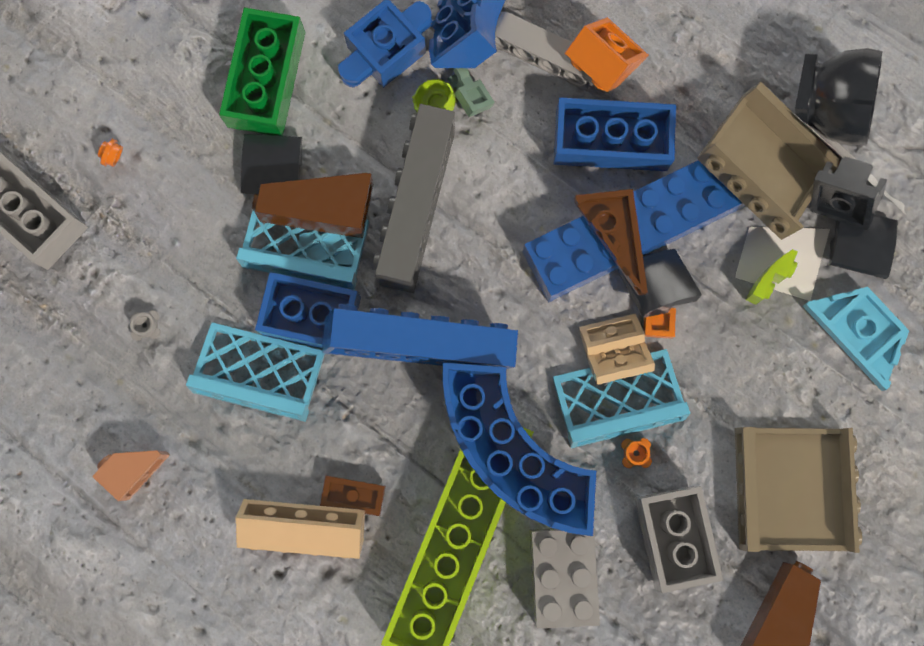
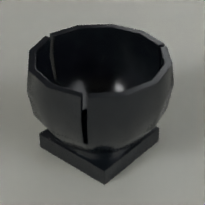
[795,48,883,146]

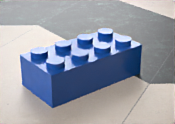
[553,97,676,172]

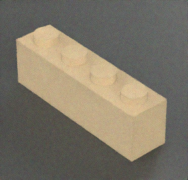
[236,499,365,559]

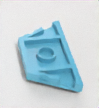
[803,287,909,391]

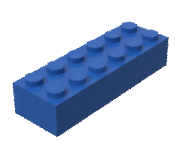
[322,304,518,370]

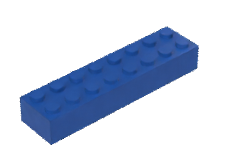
[522,160,746,303]

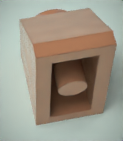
[92,450,170,501]

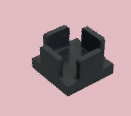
[811,157,887,230]

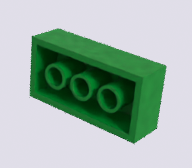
[219,7,306,136]

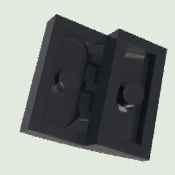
[241,134,302,194]
[829,215,898,279]
[618,249,702,318]

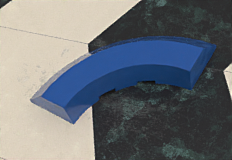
[429,0,506,68]
[443,363,597,536]

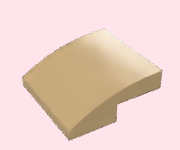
[579,313,655,385]

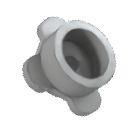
[130,310,161,341]

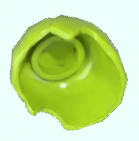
[412,79,456,113]

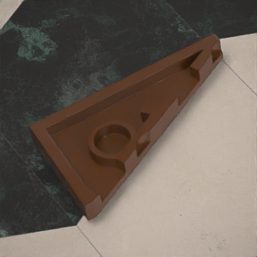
[574,189,648,295]

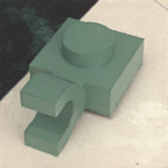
[448,68,495,117]

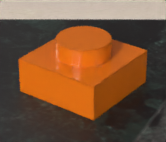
[643,308,676,339]

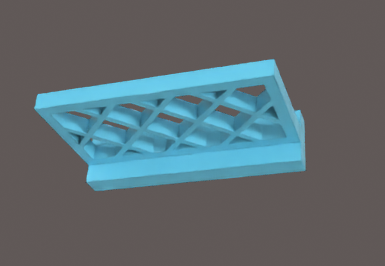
[236,210,369,290]
[186,322,325,422]
[553,349,691,448]

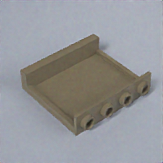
[697,82,841,240]
[735,427,862,553]

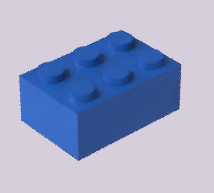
[255,272,361,348]

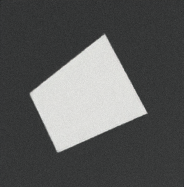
[735,227,830,301]

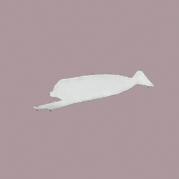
[793,113,906,214]

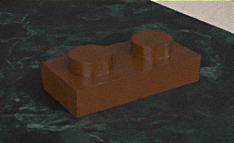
[320,475,386,516]

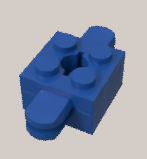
[338,0,432,88]

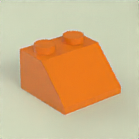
[565,17,649,92]

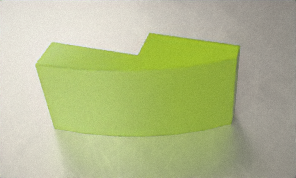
[745,249,798,305]

